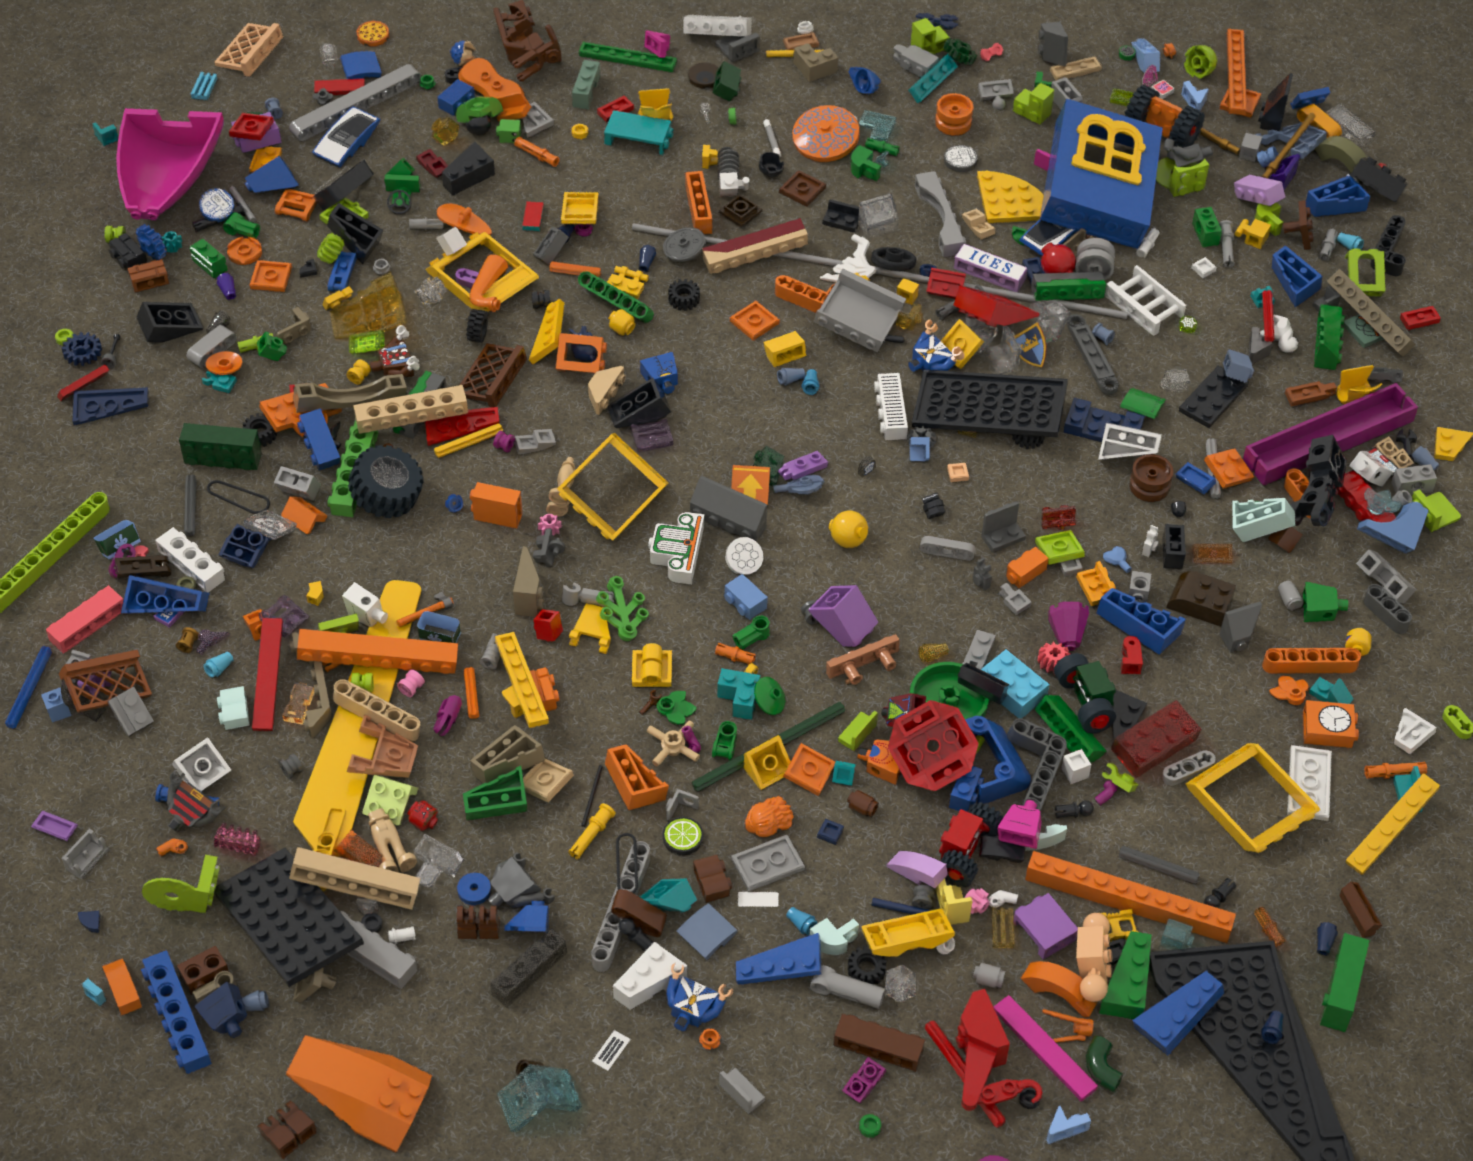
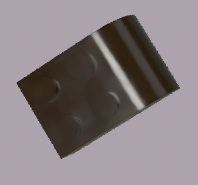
[1166,571,1236,627]

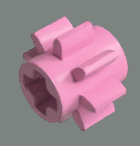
[538,513,562,536]
[965,888,990,914]

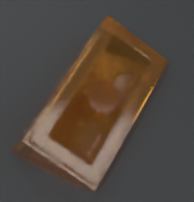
[1192,544,1232,563]

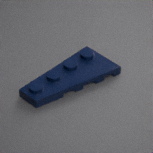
[72,387,149,425]

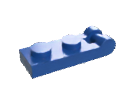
[327,252,357,292]

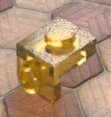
[896,303,923,331]

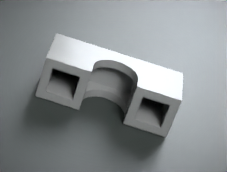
[1356,549,1417,604]

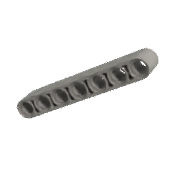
[591,841,650,972]

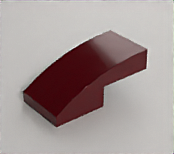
[416,149,448,178]

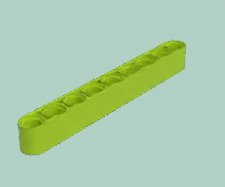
[0,492,110,613]

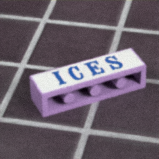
[954,244,1027,292]

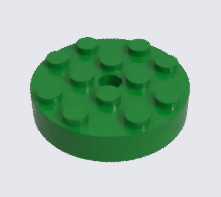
[910,662,989,719]

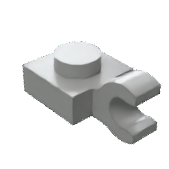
[999,583,1032,615]

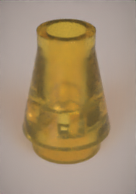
[918,643,949,663]

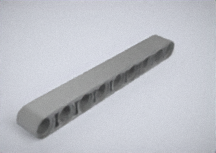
[289,64,422,141]

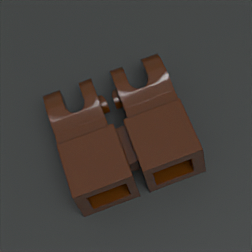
[457,906,500,939]
[257,1101,317,1160]

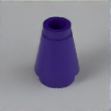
[217,273,236,300]

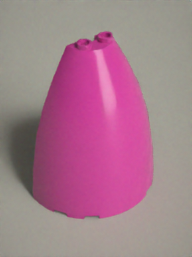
[116,108,224,220]

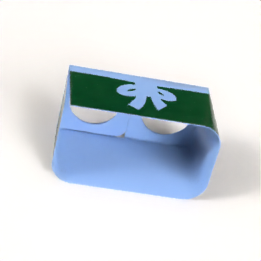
[94,520,141,559]
[417,611,461,643]

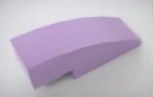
[887,851,948,888]

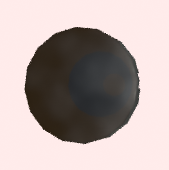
[688,62,718,89]

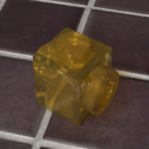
[431,116,460,146]

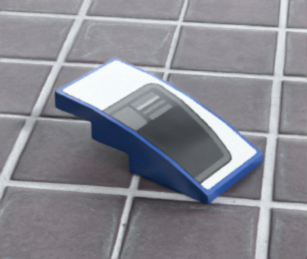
[312,106,381,168]
[1019,220,1078,256]

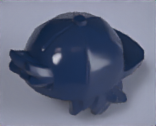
[569,326,598,362]

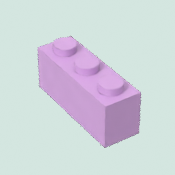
[1234,175,1285,206]

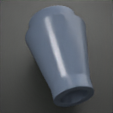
[777,368,805,385]
[1411,446,1440,470]
[242,990,269,1011]

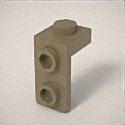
[277,307,311,344]

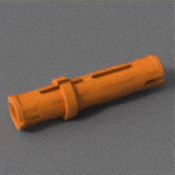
[514,137,560,167]
[1364,762,1427,779]

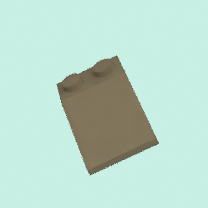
[513,546,544,617]

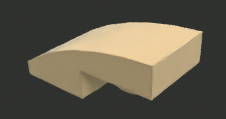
[1373,436,1414,469]

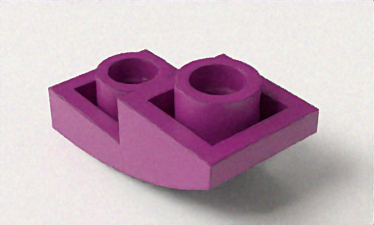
[842,1057,886,1104]

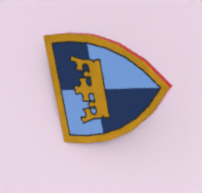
[1008,322,1046,367]

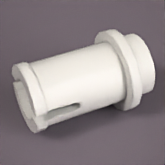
[388,926,415,945]

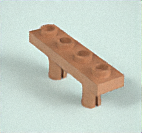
[826,634,900,685]

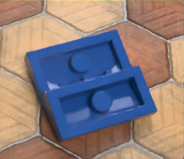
[340,51,382,79]

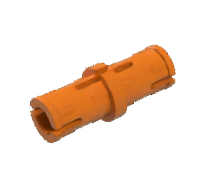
[715,643,756,665]

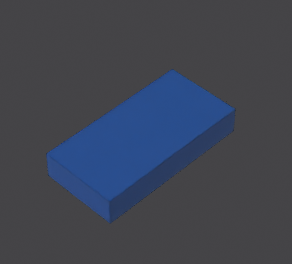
[1176,462,1216,494]

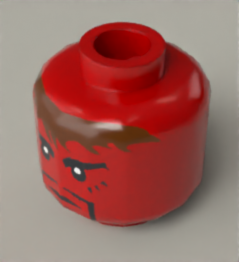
[407,800,439,831]

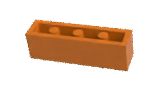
[685,171,712,234]

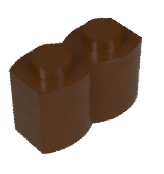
[693,854,732,903]

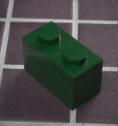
[713,61,742,101]

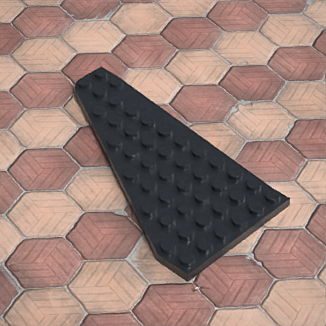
[1149,941,1355,1161]

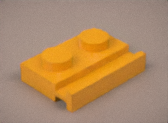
[249,146,282,173]

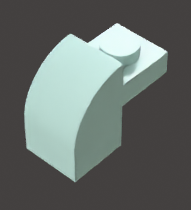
[810,918,859,955]

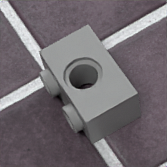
[1391,464,1437,495]

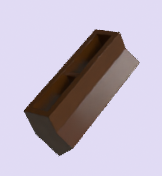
[1339,882,1382,938]

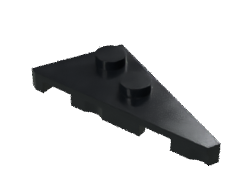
[1112,690,1147,757]

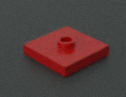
[229,113,274,141]

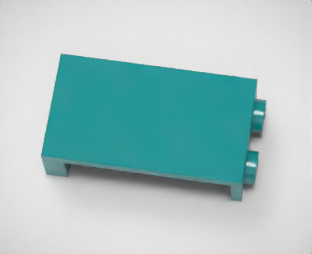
[604,110,674,155]

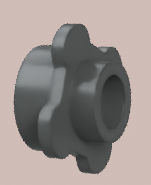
[313,88,333,105]

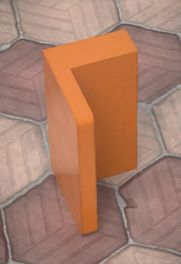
[496,91,531,122]
[281,496,328,534]

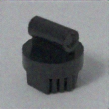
[922,492,945,519]

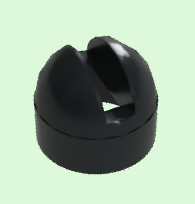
[1171,501,1187,517]

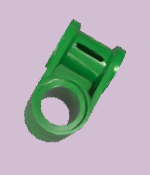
[712,721,737,761]

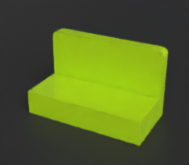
[838,711,878,751]

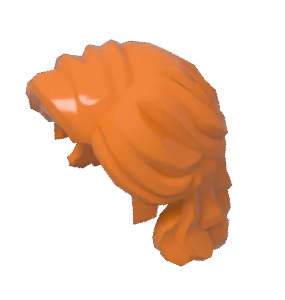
[745,796,794,838]

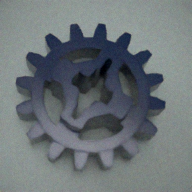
[61,332,102,366]

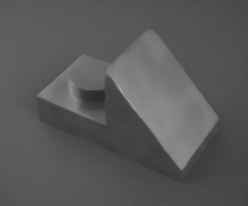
[1249,327,1273,364]

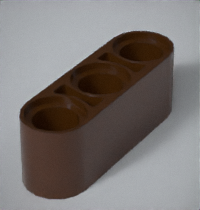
[611,889,667,937]

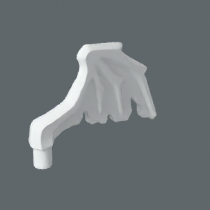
[820,234,877,283]

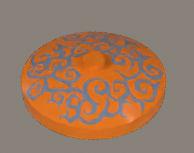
[792,105,860,162]

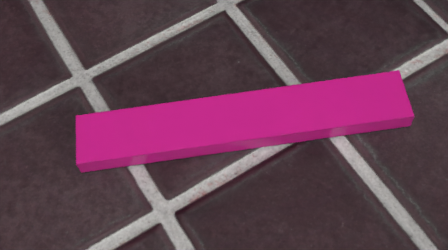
[994,995,1098,1101]

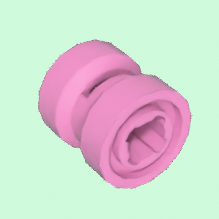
[397,670,425,697]

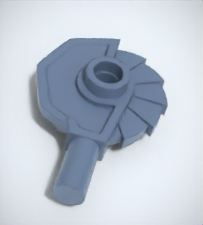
[774,475,824,494]

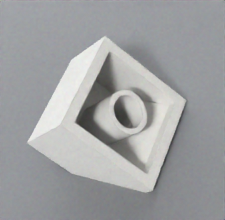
[172,738,231,791]

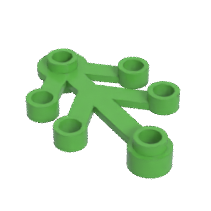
[596,576,649,641]

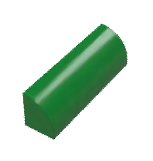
[1035,695,1107,763]

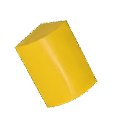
[763,331,806,367]

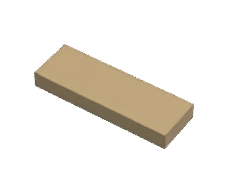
[1050,57,1102,80]

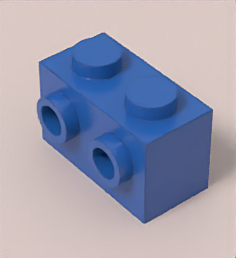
[949,766,984,812]

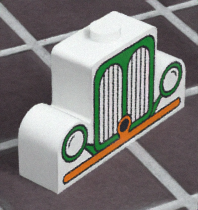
[648,512,704,585]

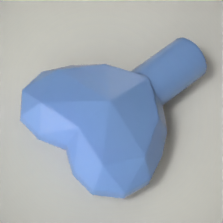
[1103,546,1132,573]

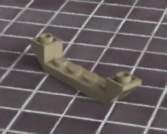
[289,632,332,738]

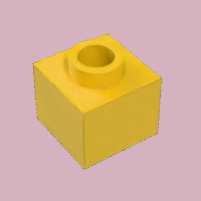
[896,278,919,305]

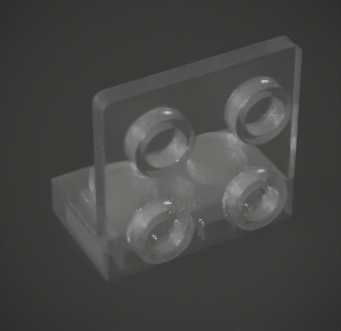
[984,325,1022,375]

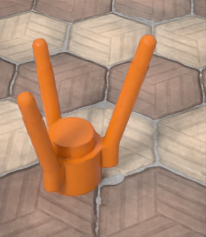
[1042,1009,1093,1043]

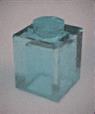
[1160,918,1195,950]

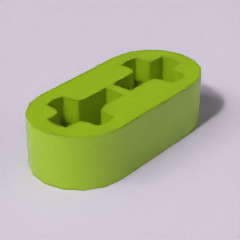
[1442,705,1473,739]

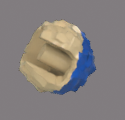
[450,41,476,67]

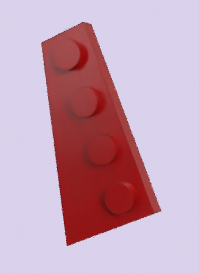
[425,407,500,446]

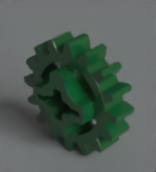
[943,38,977,65]

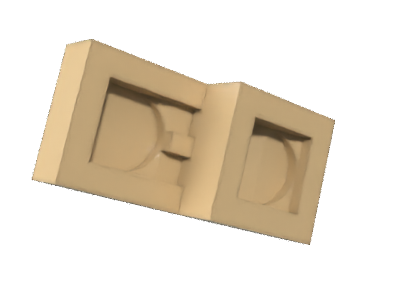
[962,209,995,239]

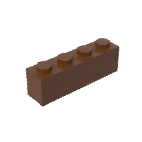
[833,1014,925,1071]

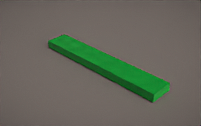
[578,42,677,72]

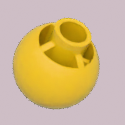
[829,510,868,548]

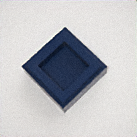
[817,819,844,845]

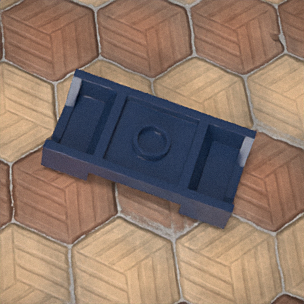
[1063,398,1145,442]

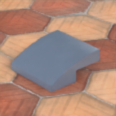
[677,903,738,960]

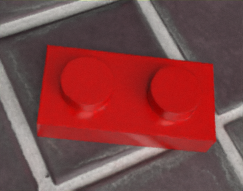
[597,96,634,123]
[1400,306,1441,330]

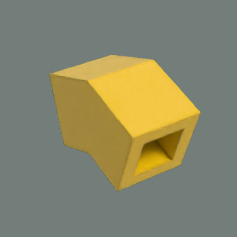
[306,581,324,606]

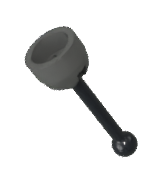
[101,334,121,369]

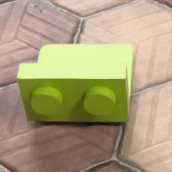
[1412,489,1461,532]

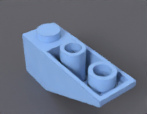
[1131,39,1160,73]

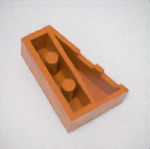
[605,745,669,810]

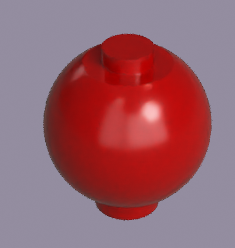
[1041,242,1076,274]

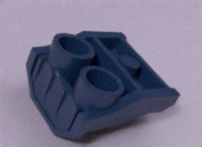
[218,524,272,569]

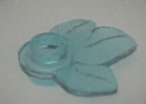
[1364,488,1401,515]

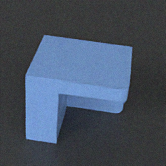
[910,437,930,461]

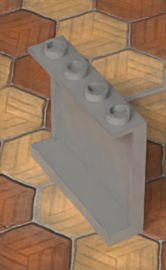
[814,268,906,353]

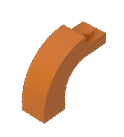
[1021,961,1097,1018]

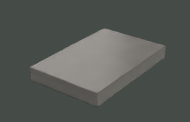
[731,835,805,892]

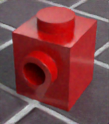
[533,609,563,641]

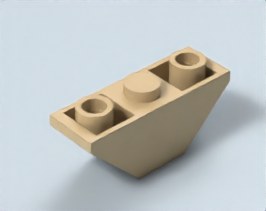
[588,366,626,415]

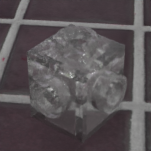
[415,277,447,305]
[885,965,916,1002]

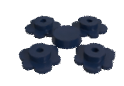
[915,13,958,30]

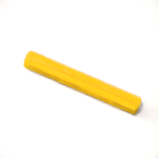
[434,424,503,458]

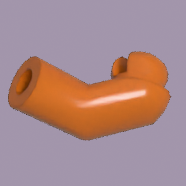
[156,838,188,857]

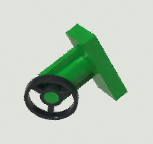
[384,174,421,214]

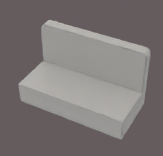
[719,1068,765,1114]

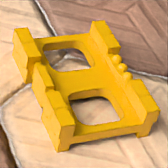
[1101,909,1138,942]

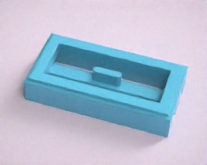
[191,72,217,100]

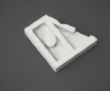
[1394,708,1436,754]

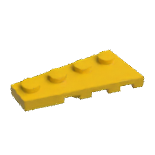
[529,298,564,364]

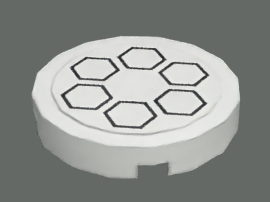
[725,537,763,575]

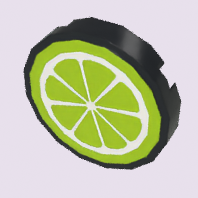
[662,817,703,856]

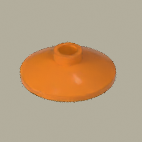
[206,351,242,375]

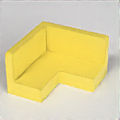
[935,878,972,925]

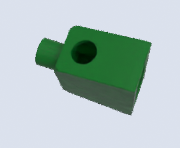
[1302,582,1349,622]

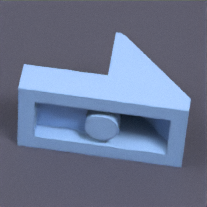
[1181,81,1208,111]
[1047,1106,1091,1144]

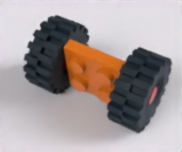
[1125,85,1205,148]

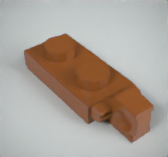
[1285,381,1337,406]

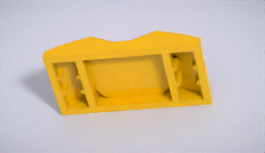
[561,192,598,224]
[861,908,955,957]

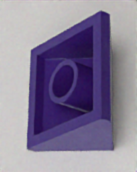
[1269,153,1300,190]

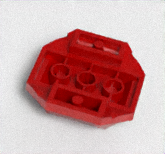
[888,700,979,791]

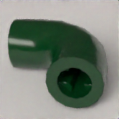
[1085,1035,1123,1093]

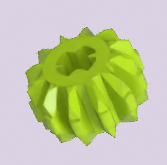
[317,233,344,264]

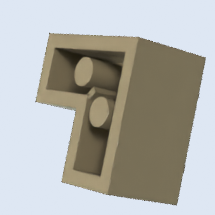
[793,43,838,82]

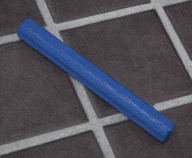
[5,646,52,729]

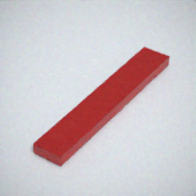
[252,618,283,731]

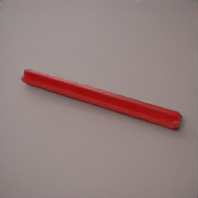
[925,1020,1006,1128]

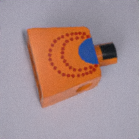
[857,740,900,785]

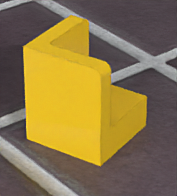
[502,686,523,718]

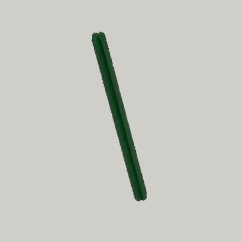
[692,702,845,792]

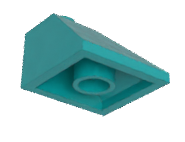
[639,878,697,913]

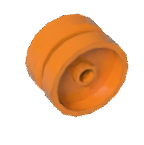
[935,93,973,135]

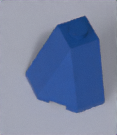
[244,156,300,193]

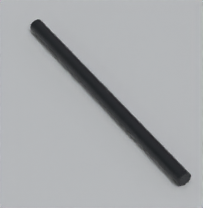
[581,765,603,827]

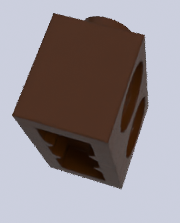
[177,945,229,995]

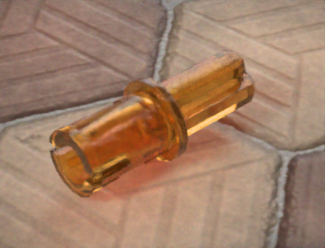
[1254,907,1285,947]

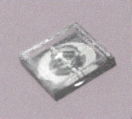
[243,510,297,540]

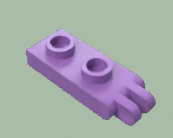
[778,451,828,480]

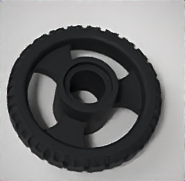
[871,247,916,271]

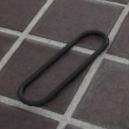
[616,833,638,893]

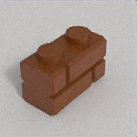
[128,259,169,293]

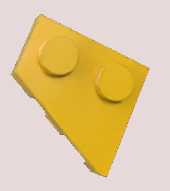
[1434,427,1473,461]

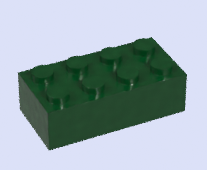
[179,423,262,470]

